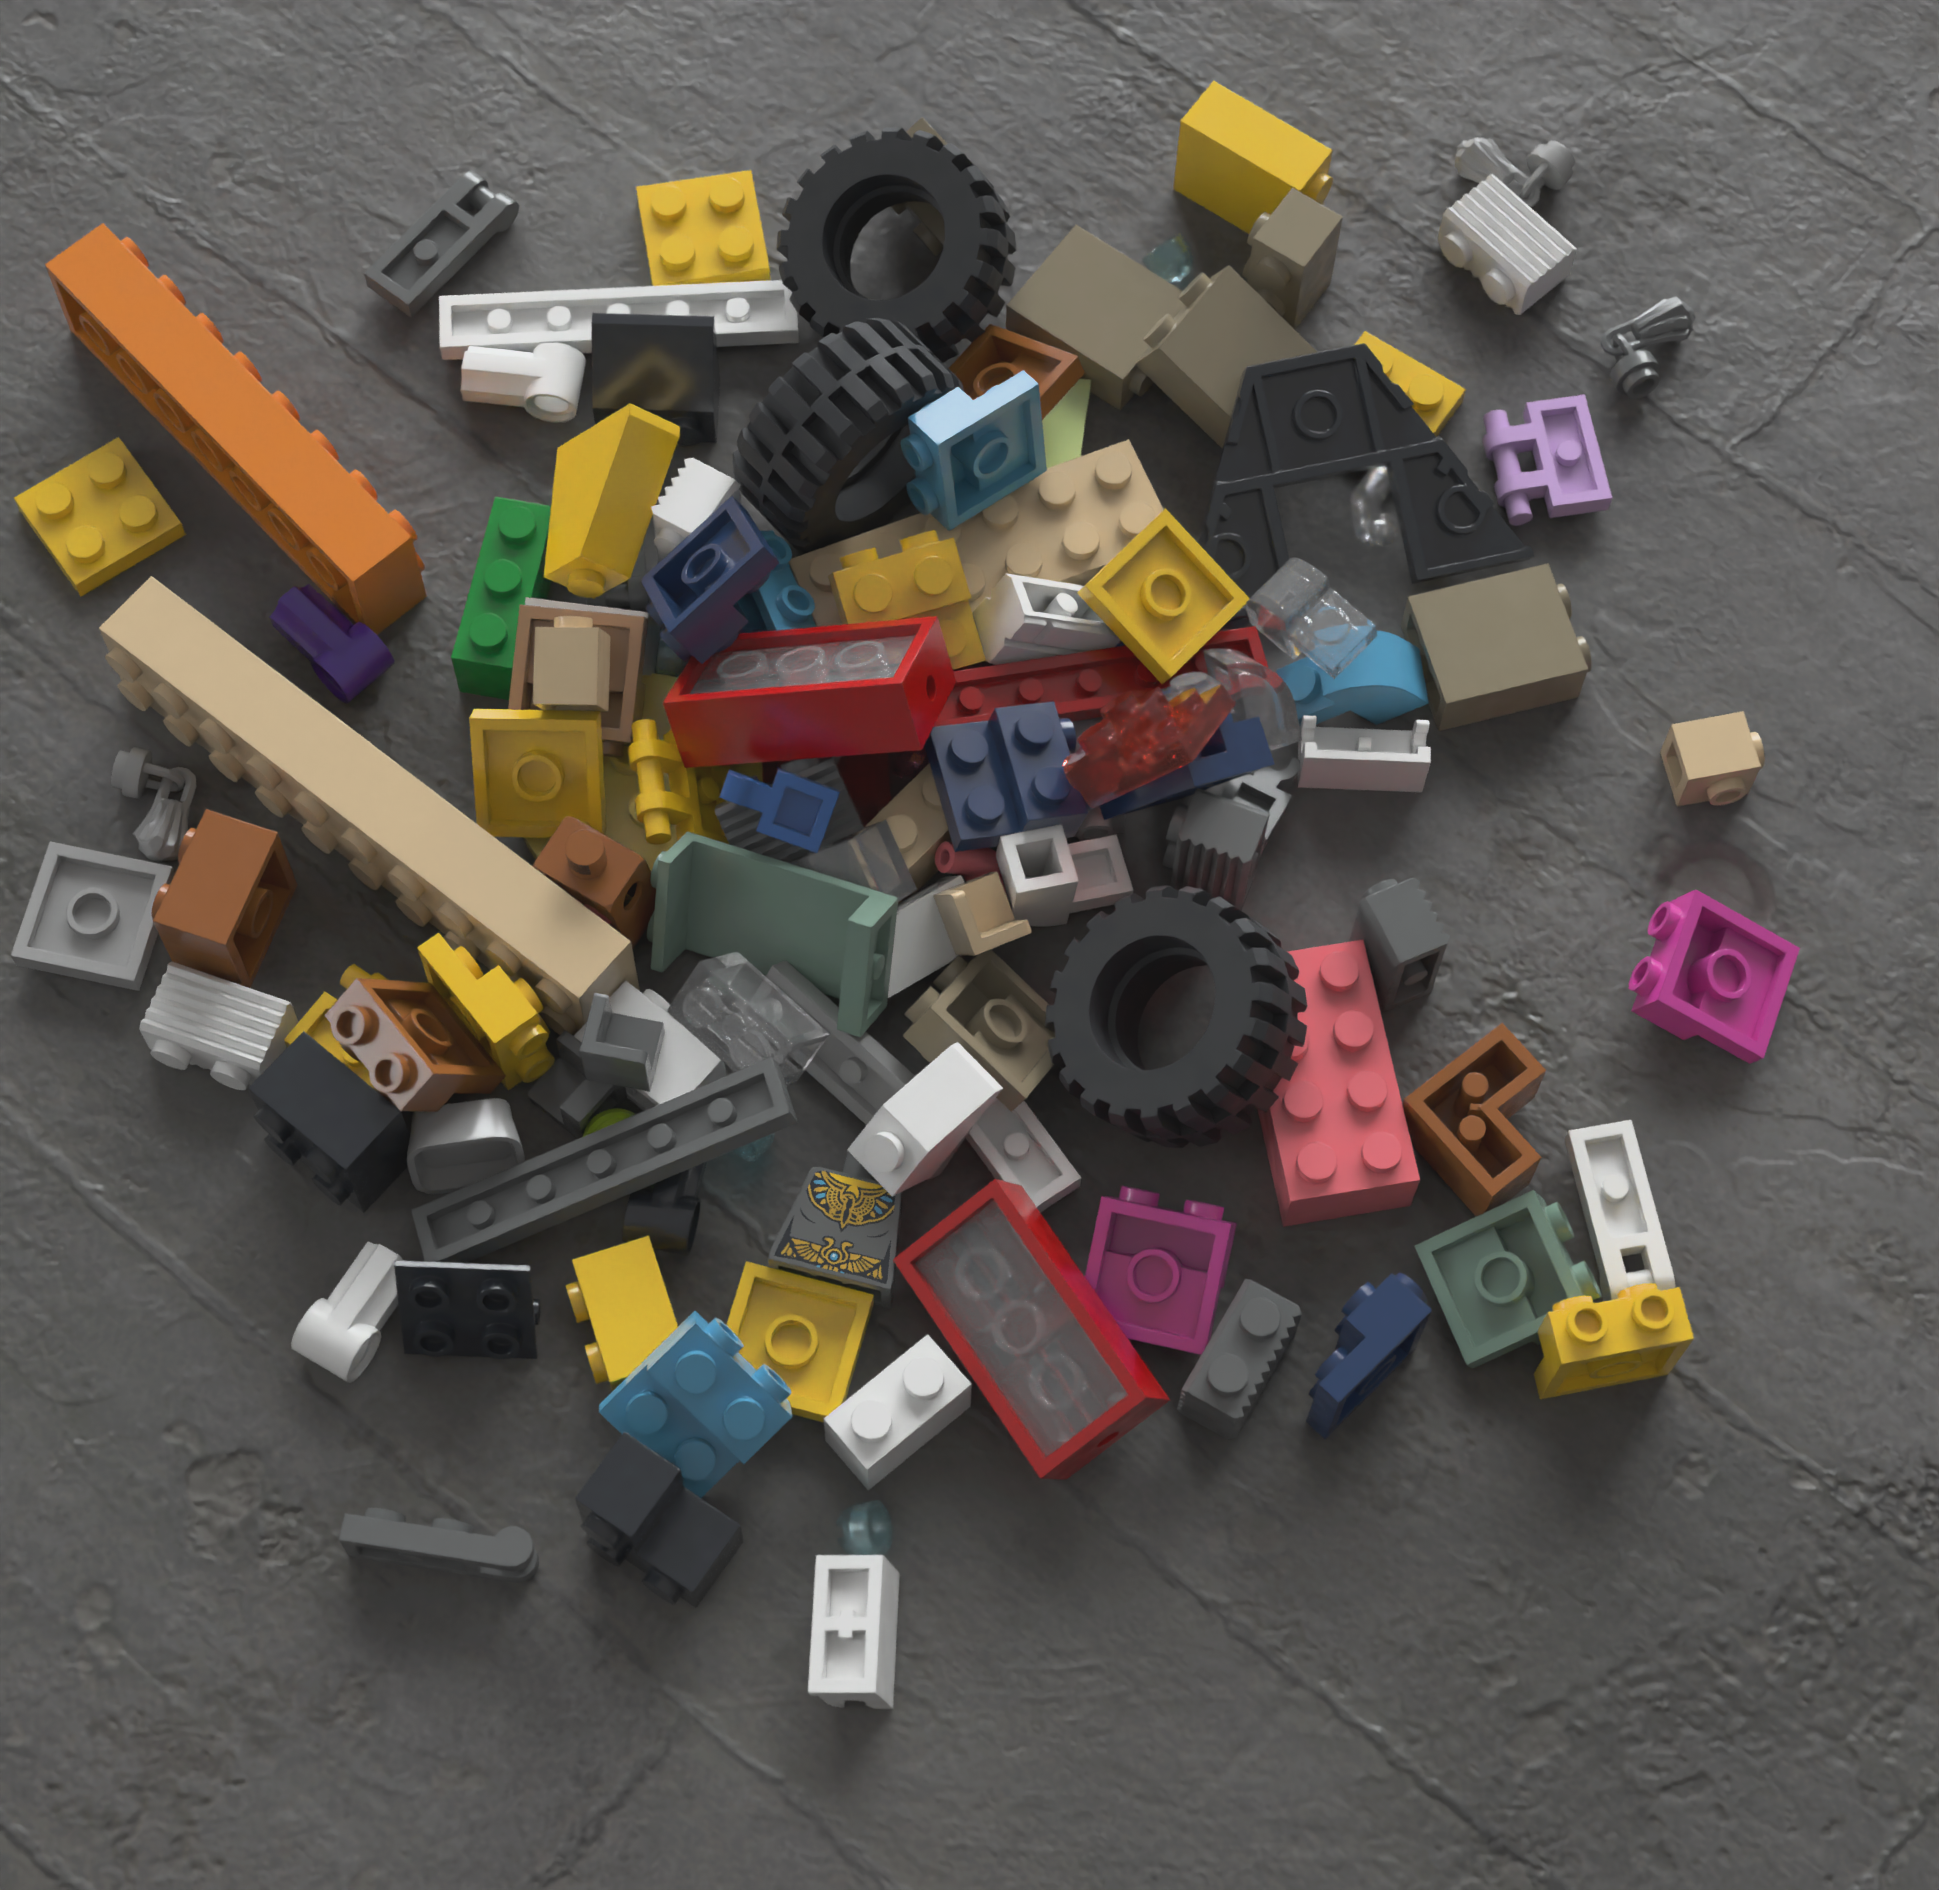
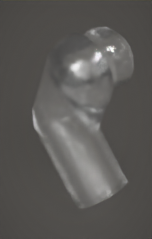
[1350,466,1398,547]

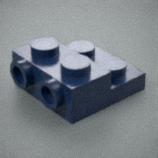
[640,496,780,664]
[924,701,1093,852]
[1096,712,1275,820]
[1306,1273,1432,1439]

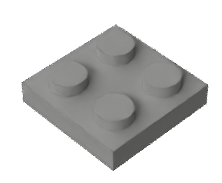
[11,842,175,991]

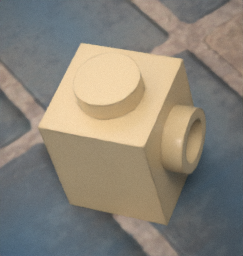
[533,616,611,712]
[1660,711,1765,807]

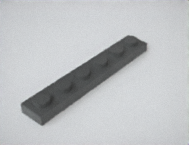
[411,1057,798,1263]

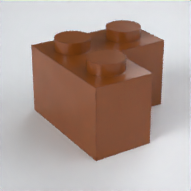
[1402,1023,1546,1217]

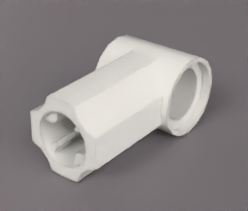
[461,343,586,422]
[291,1241,404,1383]

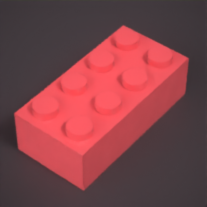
[1257,939,1420,1227]

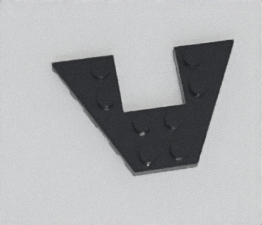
[1198,343,1534,622]

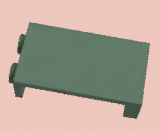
[647,831,898,1037]

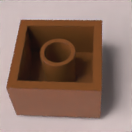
[151,809,297,988]

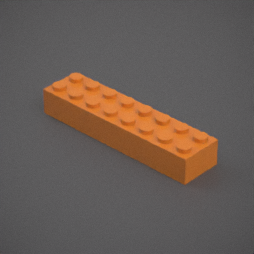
[45,223,427,635]

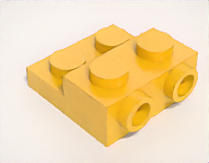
[828,530,986,670]
[417,933,555,1090]
[1534,1283,1694,1399]

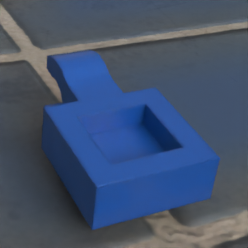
[720,768,840,853]

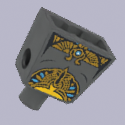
[768,1144,902,1309]

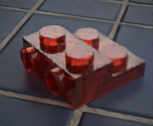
[1063,684,1236,810]

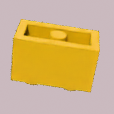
[565,1236,678,1391]

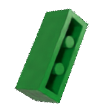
[451,496,552,700]

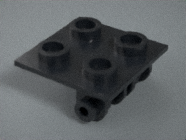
[394,1261,541,1359]

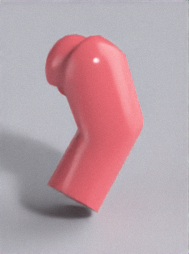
[935,842,1008,899]

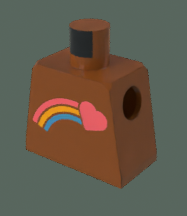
[533,816,656,950]

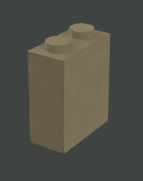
[1005,225,1184,410]
[1135,265,1317,449]
[1401,563,1592,731]

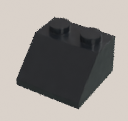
[591,313,720,446]

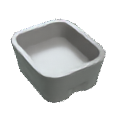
[407,1098,526,1194]

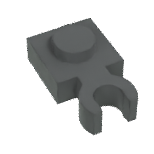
[1220,744,1300,851]

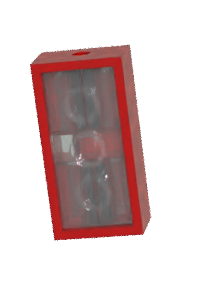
[663,616,956,768]
[893,1179,1170,1480]

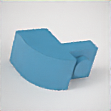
[1276,630,1429,732]

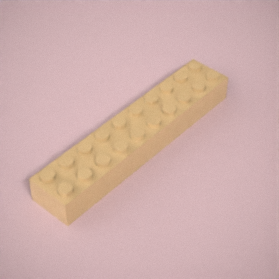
[99,576,640,1035]

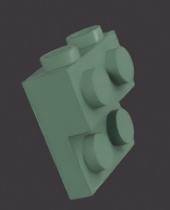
[1415,1190,1602,1369]

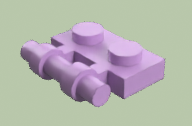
[1482,395,1612,525]

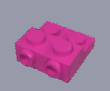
[1629,889,1800,1064]
[1085,1186,1237,1355]

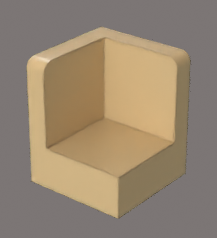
[933,872,1032,956]

